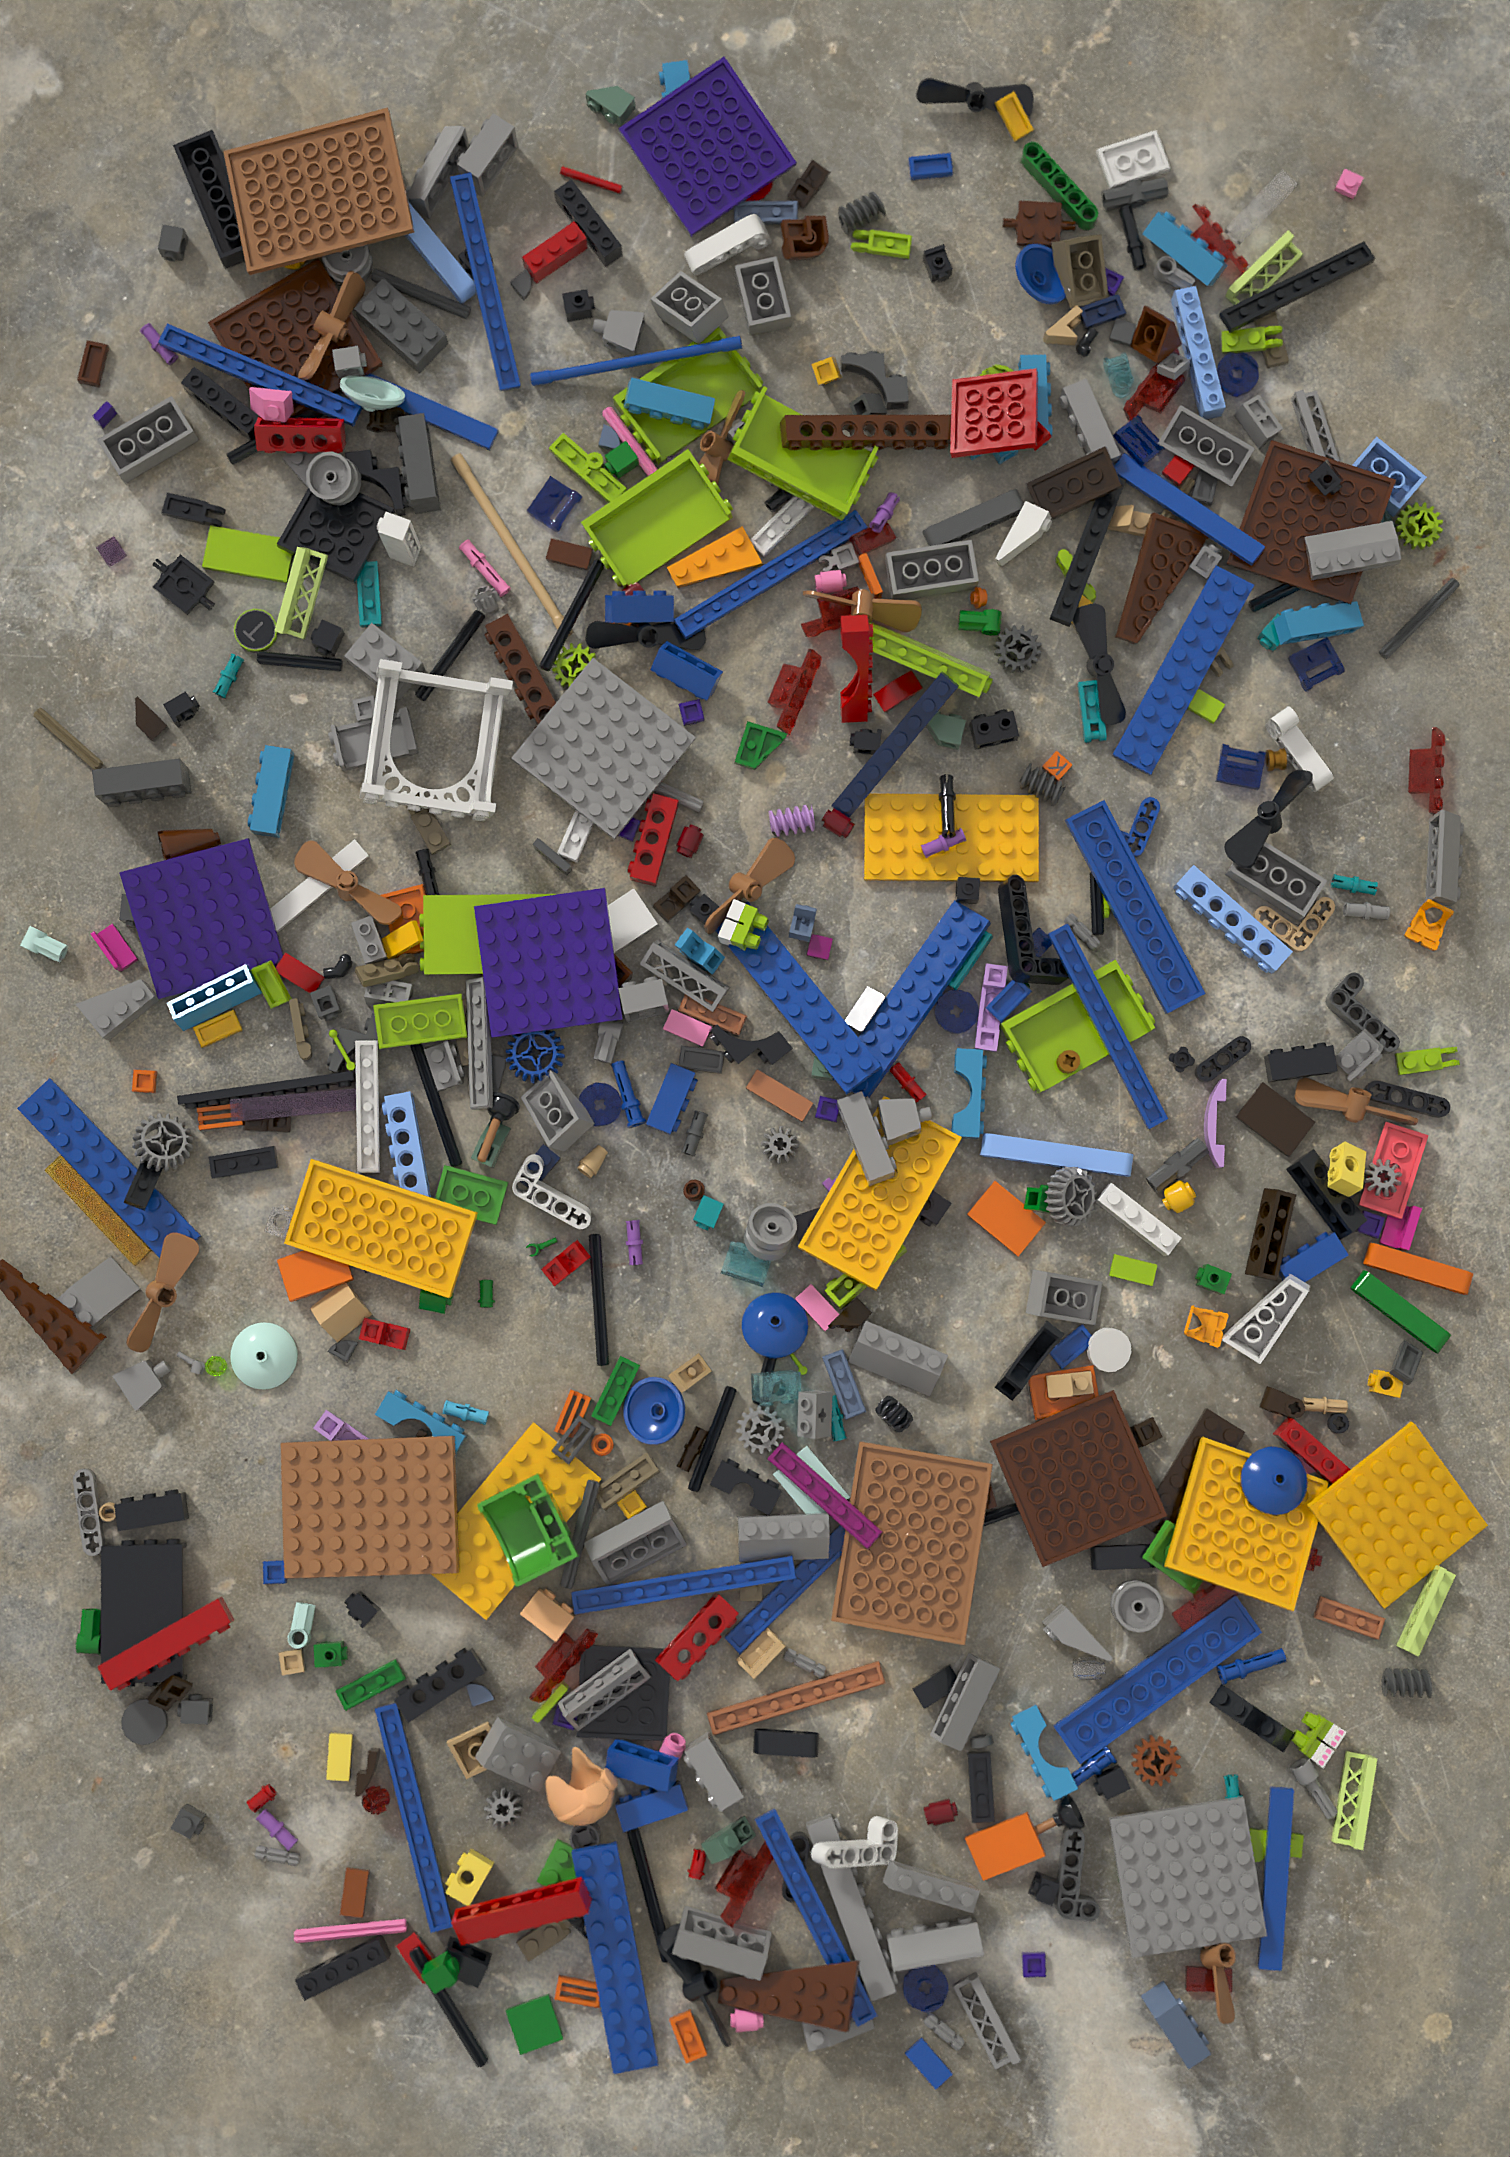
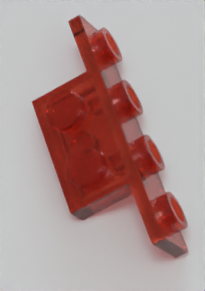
[1191,204,1249,274]
[1123,348,1185,422]
[801,586,859,637]
[767,649,822,735]
[1408,727,1445,815]
[1172,1583,1240,1631]
[529,1628,598,1703]
[715,1841,774,1927]

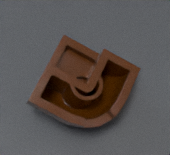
[781,216,829,260]

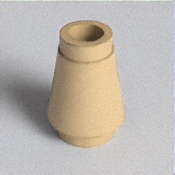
[577,1145,608,1179]

